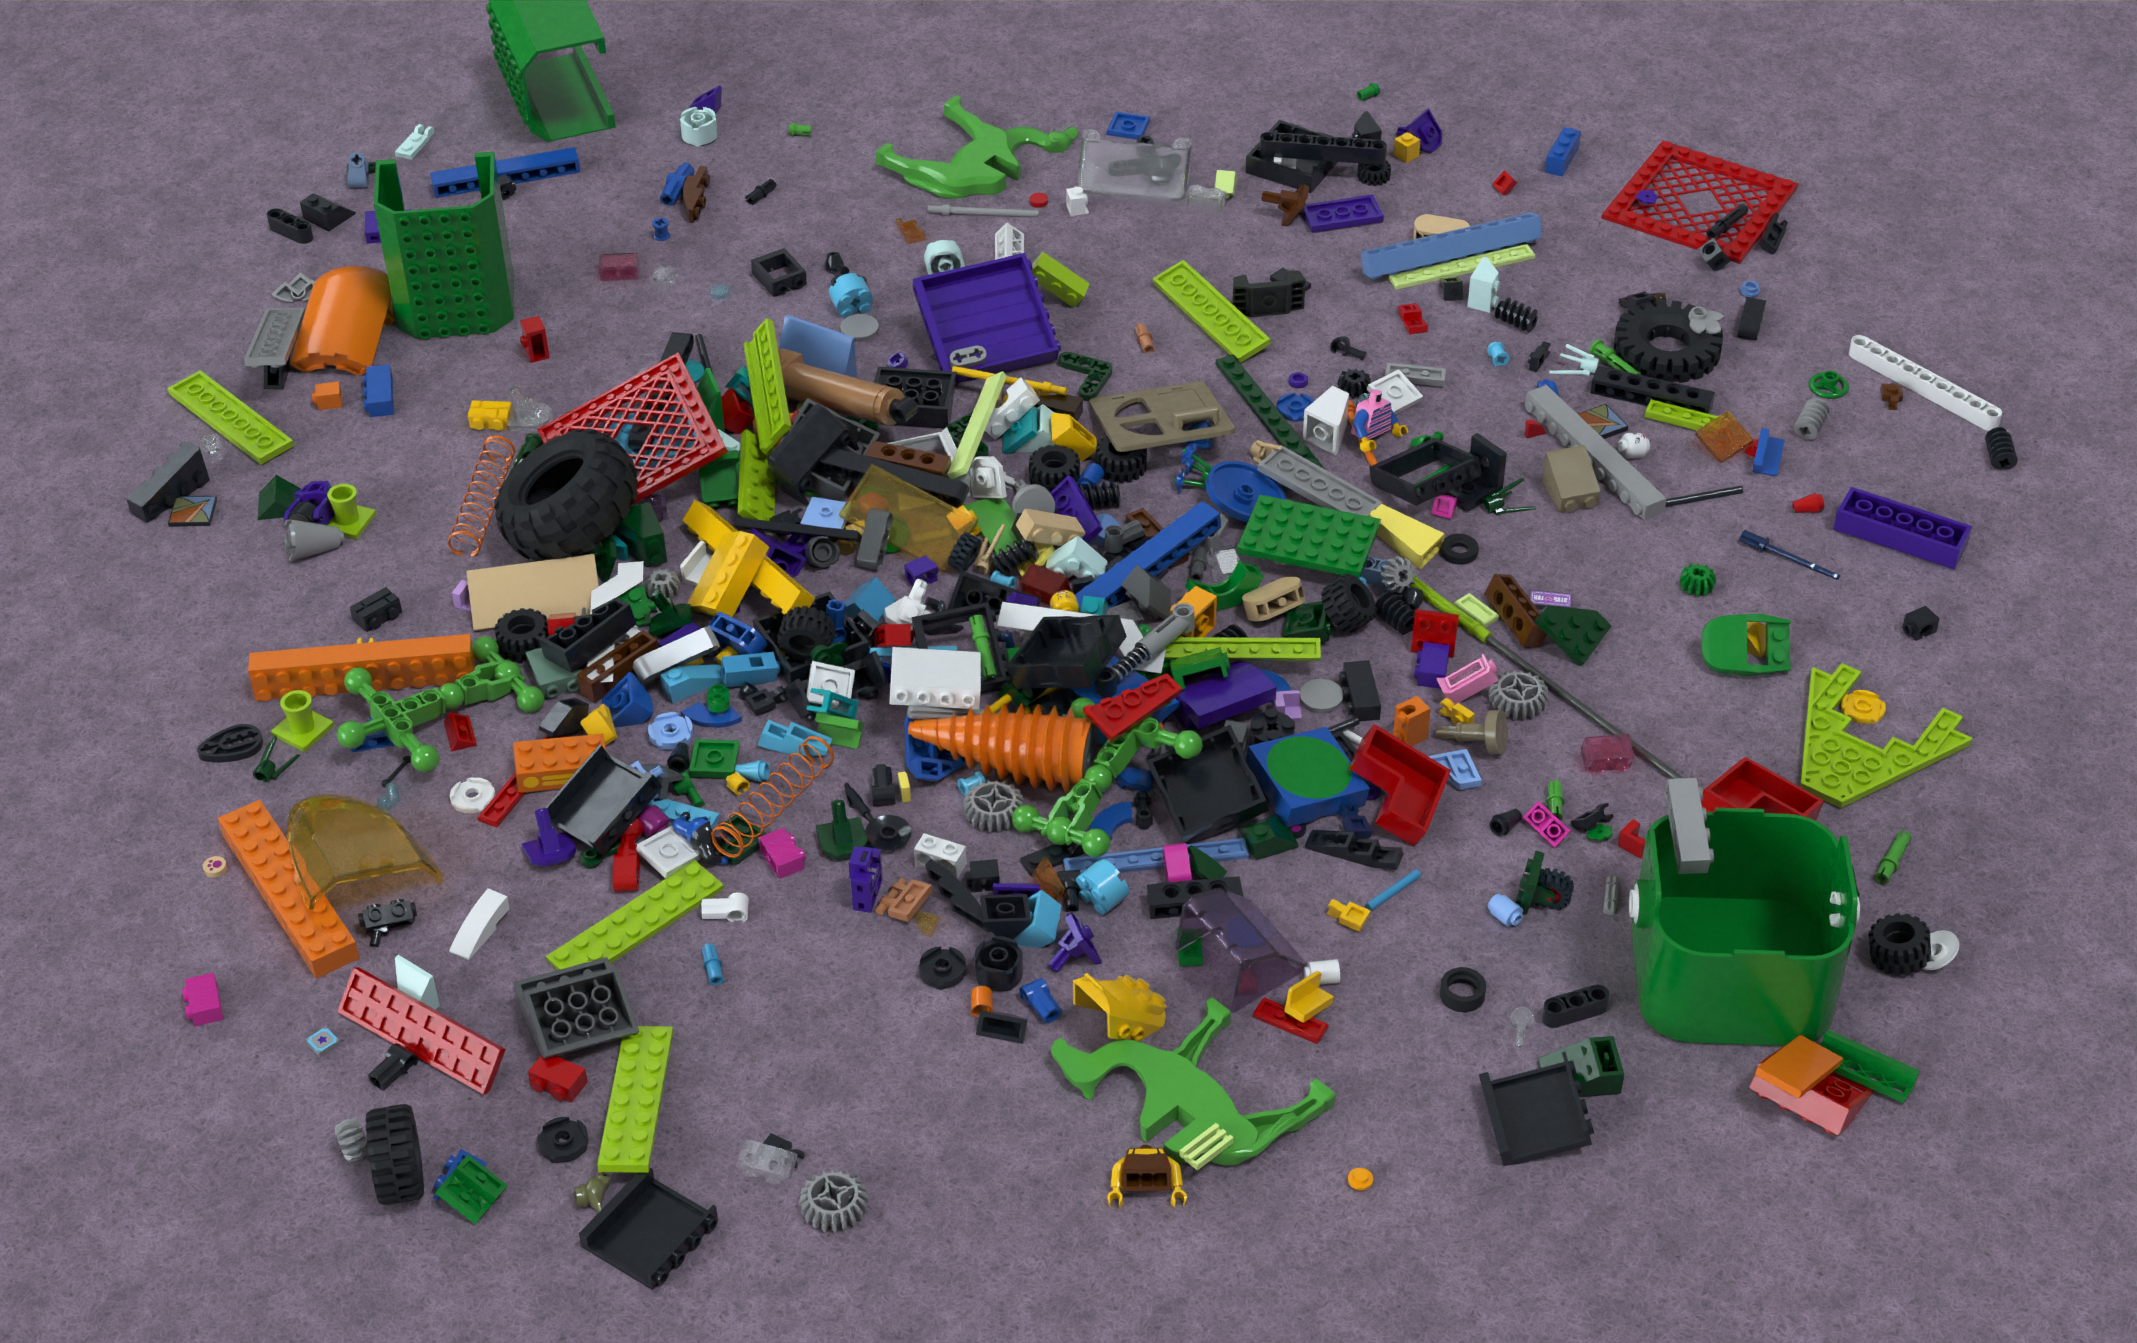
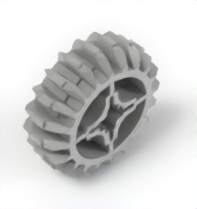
[1488,670,1549,721]
[963,779,1024,833]
[799,1168,868,1233]

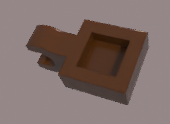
[1881,383,1903,410]

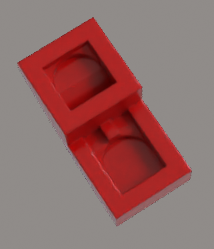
[1397,303,1428,335]

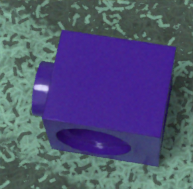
[904,555,939,587]

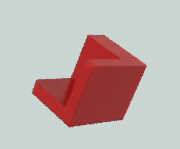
[1618,819,1645,859]

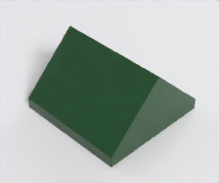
[258,475,301,520]

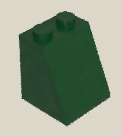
[612,502,667,568]

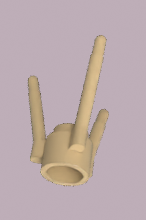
[1250,440,1282,464]
[974,524,1005,575]

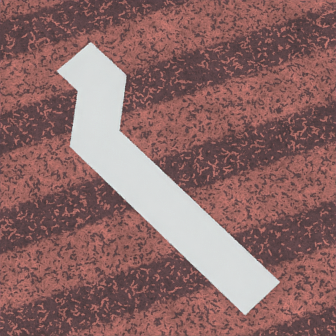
[587,561,644,682]
[997,602,1166,673]

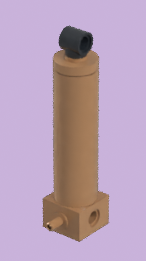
[777,346,918,426]

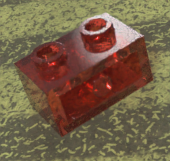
[1019,563,1071,605]

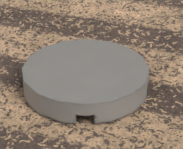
[840,314,879,342]
[1300,679,1343,714]

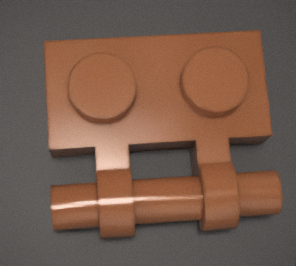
[875,878,933,922]

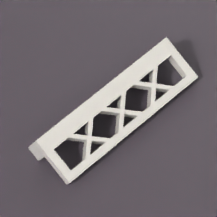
[995,223,1024,259]

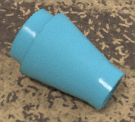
[735,760,770,782]

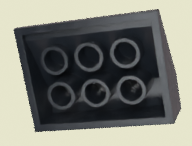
[874,367,956,428]

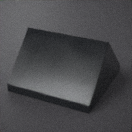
[980,894,1031,939]

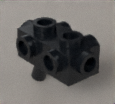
[358,899,417,946]

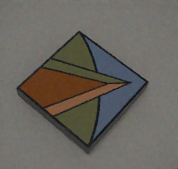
[1578,404,1628,439]
[168,496,217,527]

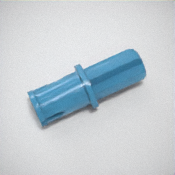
[702,943,724,986]

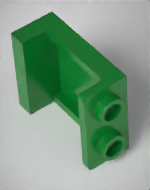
[699,450,740,509]
[1170,647,1231,689]

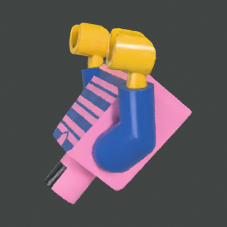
[1351,389,1408,452]

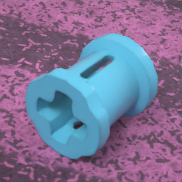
[1487,342,1510,366]
[990,570,1017,589]
[957,771,986,796]

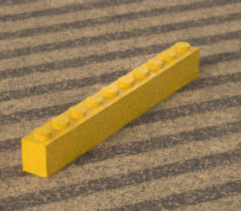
[682,500,815,615]

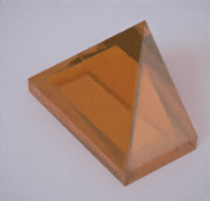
[1032,858,1065,903]

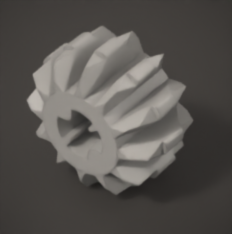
[1380,556,1417,593]
[644,568,680,600]
[335,1118,368,1162]

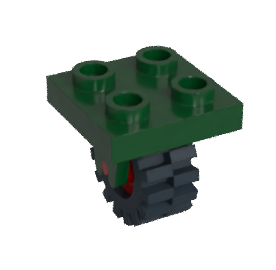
[1515,851,1574,915]

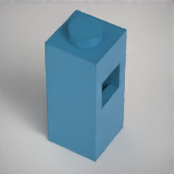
[720,652,780,687]

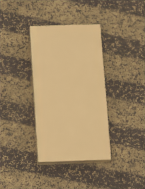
[466,554,599,632]

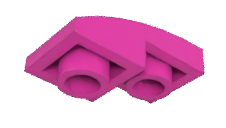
[1523,801,1571,848]

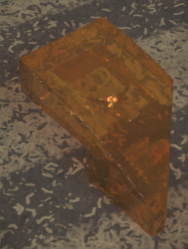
[896,218,926,244]

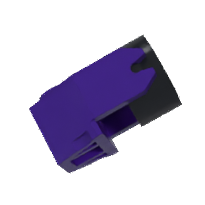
[284,481,335,525]

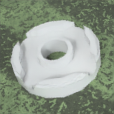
[450,778,496,813]

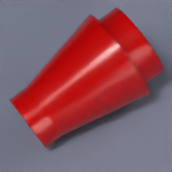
[1792,493,1825,513]

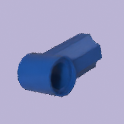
[825,599,847,644]
[1019,978,1062,1023]

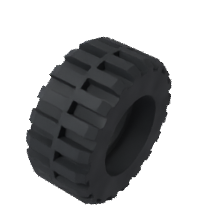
[366,1104,424,1206]

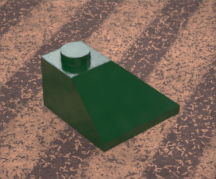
[1238,814,1299,861]

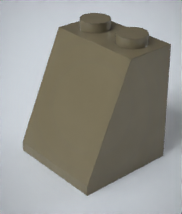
[1542,445,1601,513]

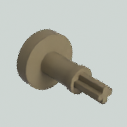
[1435,710,1508,755]

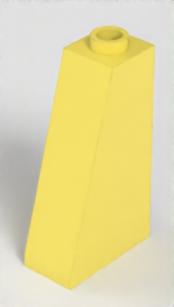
[1369,504,1445,570]

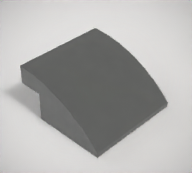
[513,957,639,1059]

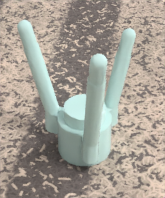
[1549,344,1599,376]

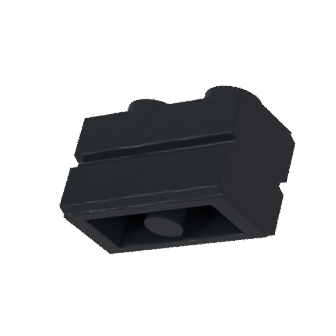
[350,587,402,632]

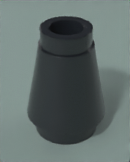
[667,743,690,773]
[1490,809,1522,836]

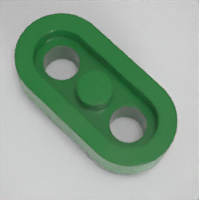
[707,684,730,713]

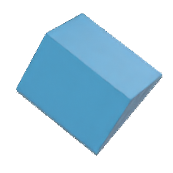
[845,577,896,622]

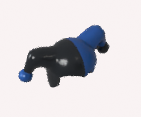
[672,812,729,865]

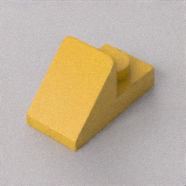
[580,704,617,746]

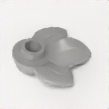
[1688,307,1724,334]

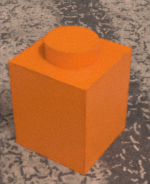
[312,381,342,410]

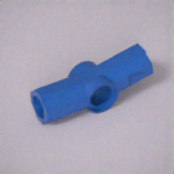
[660,162,694,205]

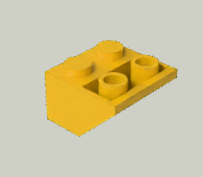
[1051,413,1097,462]

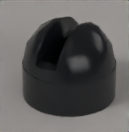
[740,682,759,700]

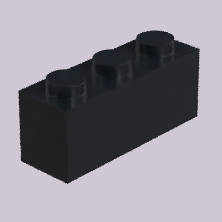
[1339,660,1381,722]

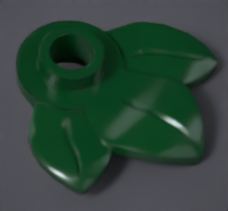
[811,642,848,667]

